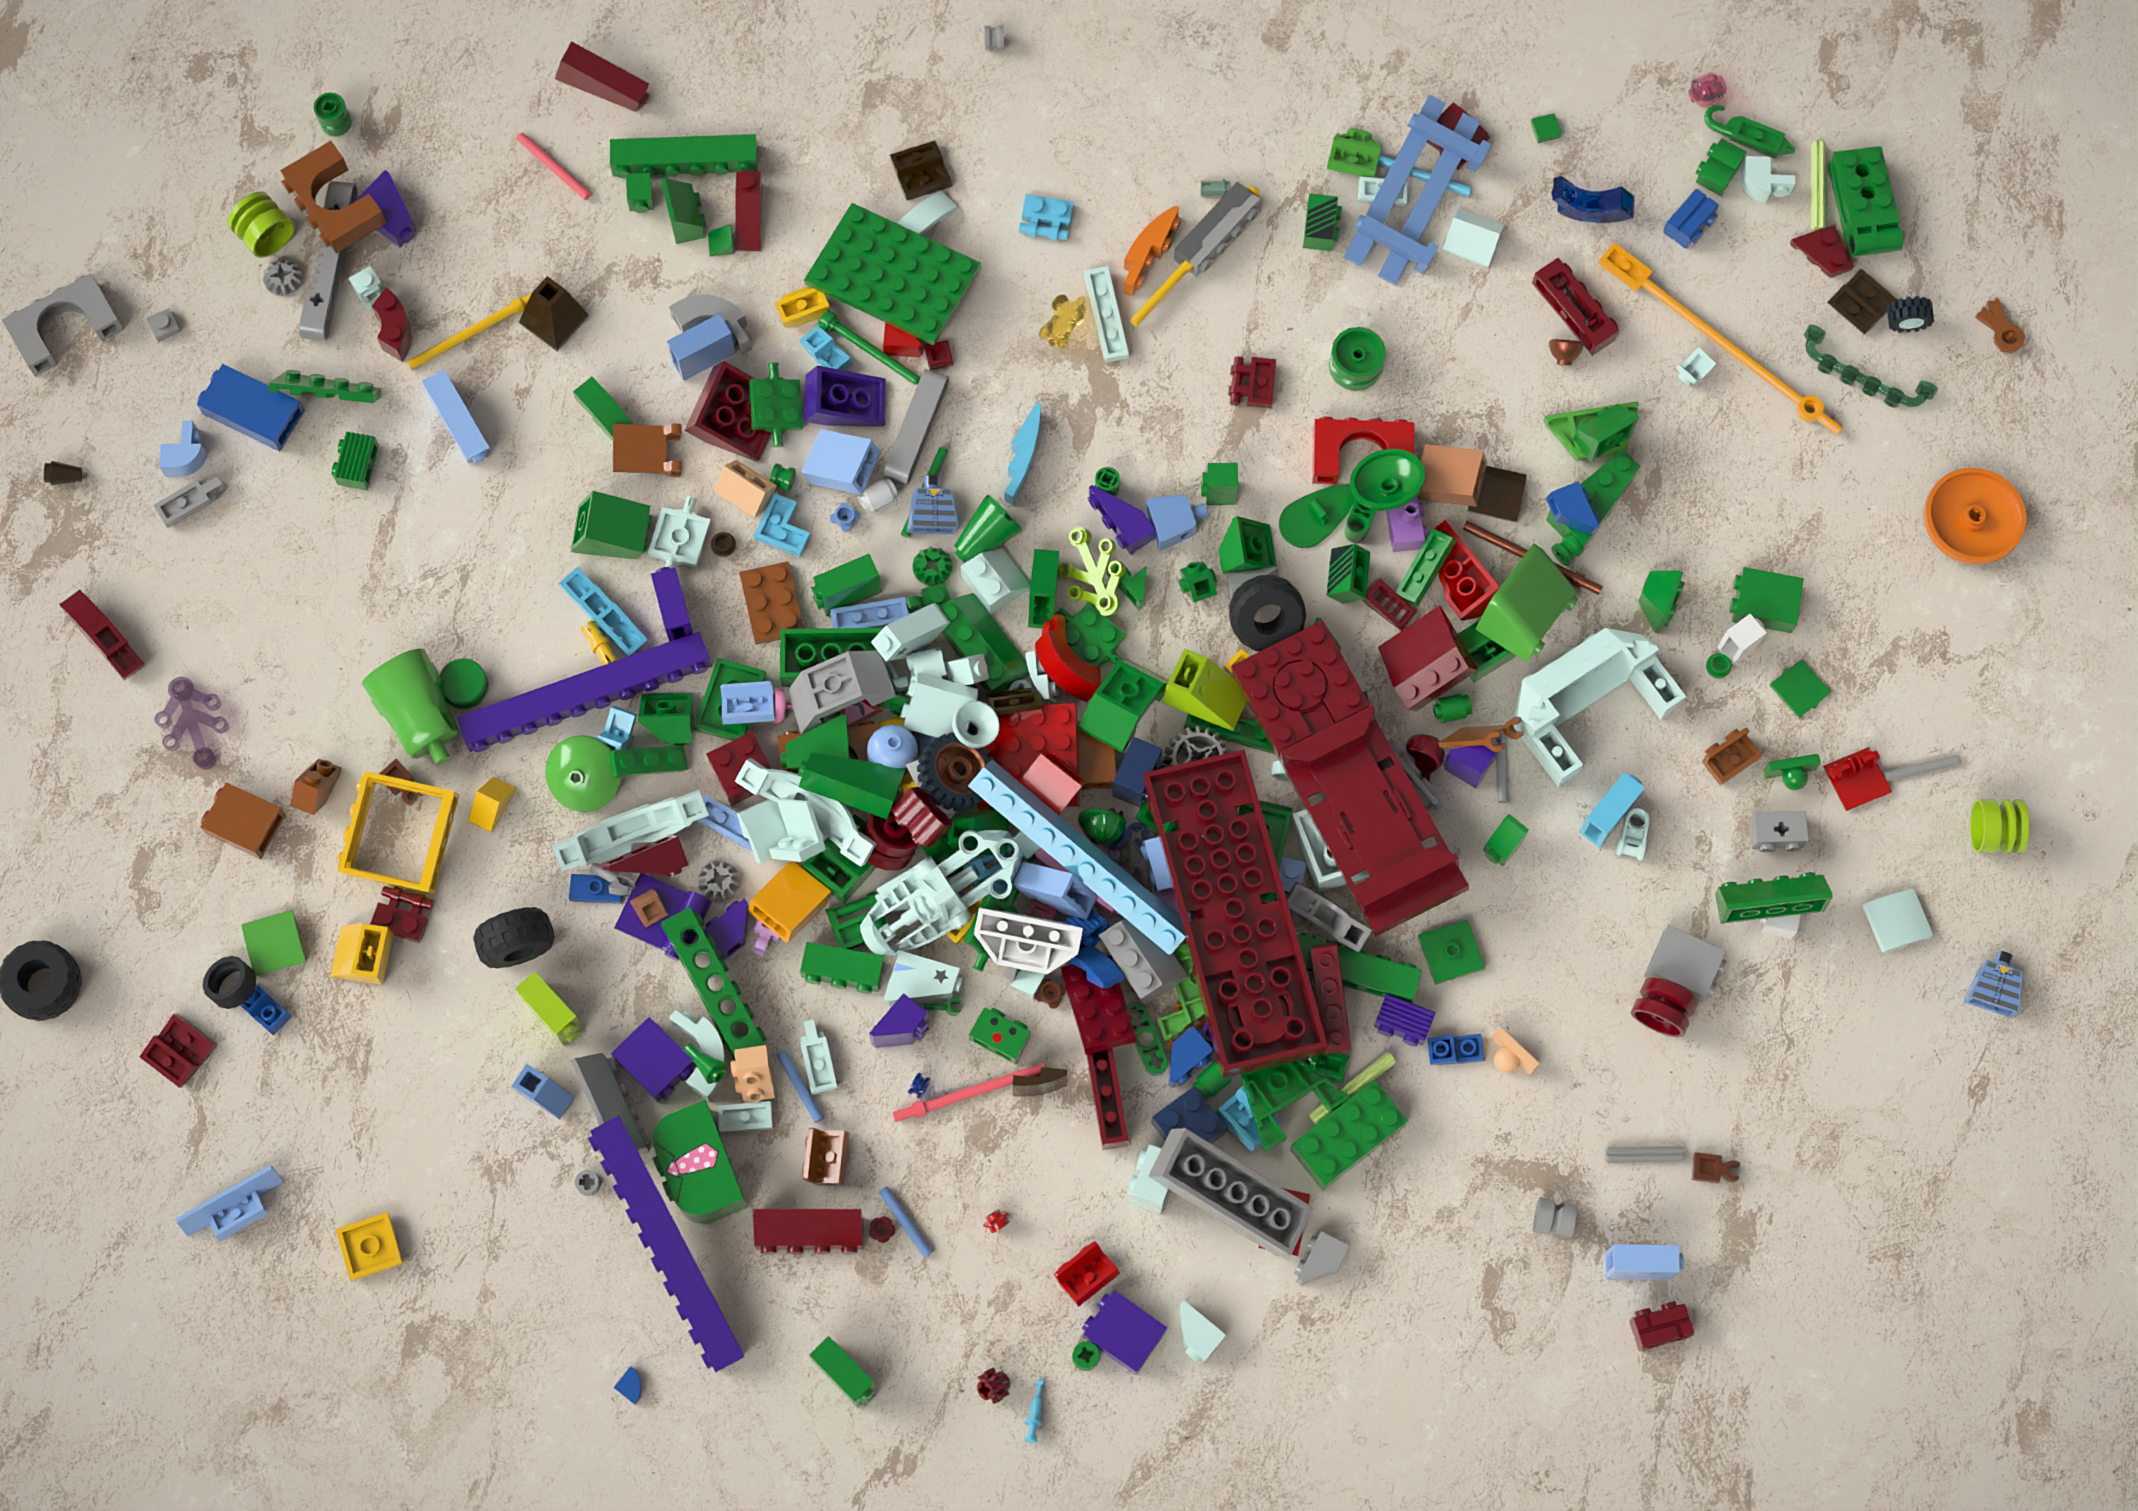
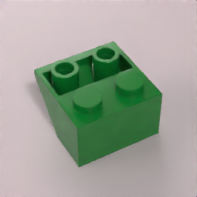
[1458,620,1516,683]

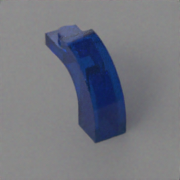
[1551,176,1635,223]

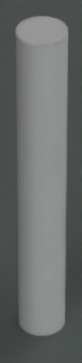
[1495,734,1508,803]
[1883,755,1960,781]

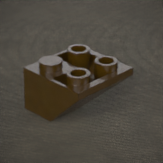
[519,276,589,351]

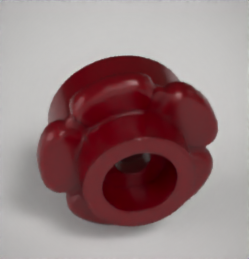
[869,1216,895,1243]

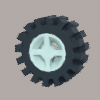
[1887,296,1934,333]

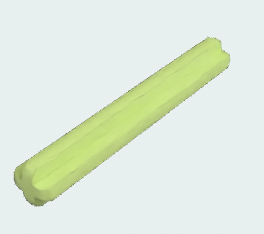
[1811,141,1826,231]
[1309,1052,1396,1125]

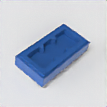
[569,874,623,904]

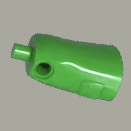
[362,649,458,765]

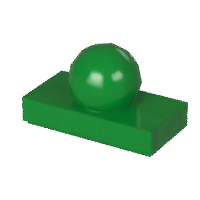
[1764,754,1821,791]

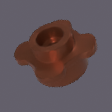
[1035,978,1066,1009]

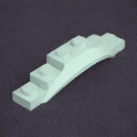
[735,758,877,866]
[552,790,709,871]

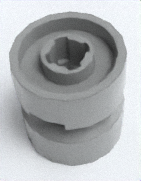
[1533,1197,1577,1239]

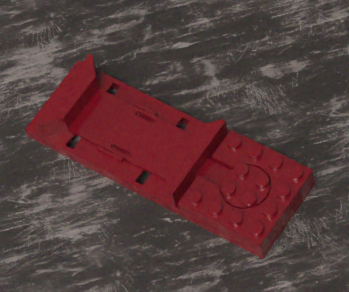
[1231,620,1469,937]
[1143,749,1328,1078]

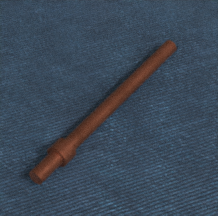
[1462,521,1603,595]

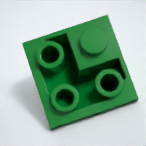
[1638,570,1685,634]
[948,806,1009,855]

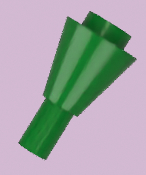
[684,1043,726,1084]

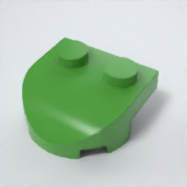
[1327,129,1381,178]

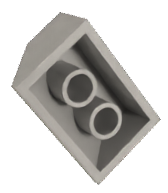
[1099,919,1188,1006]

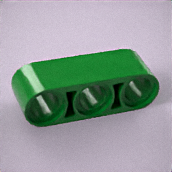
[1344,500,1377,543]

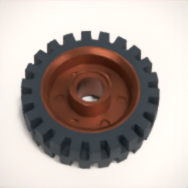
[917,732,994,812]

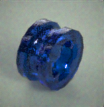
[908,1072,931,1099]

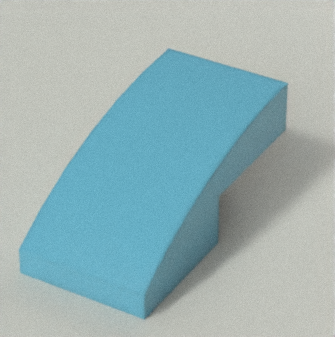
[799,325,853,370]

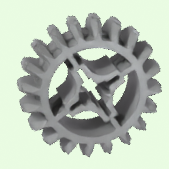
[1163,726,1231,768]

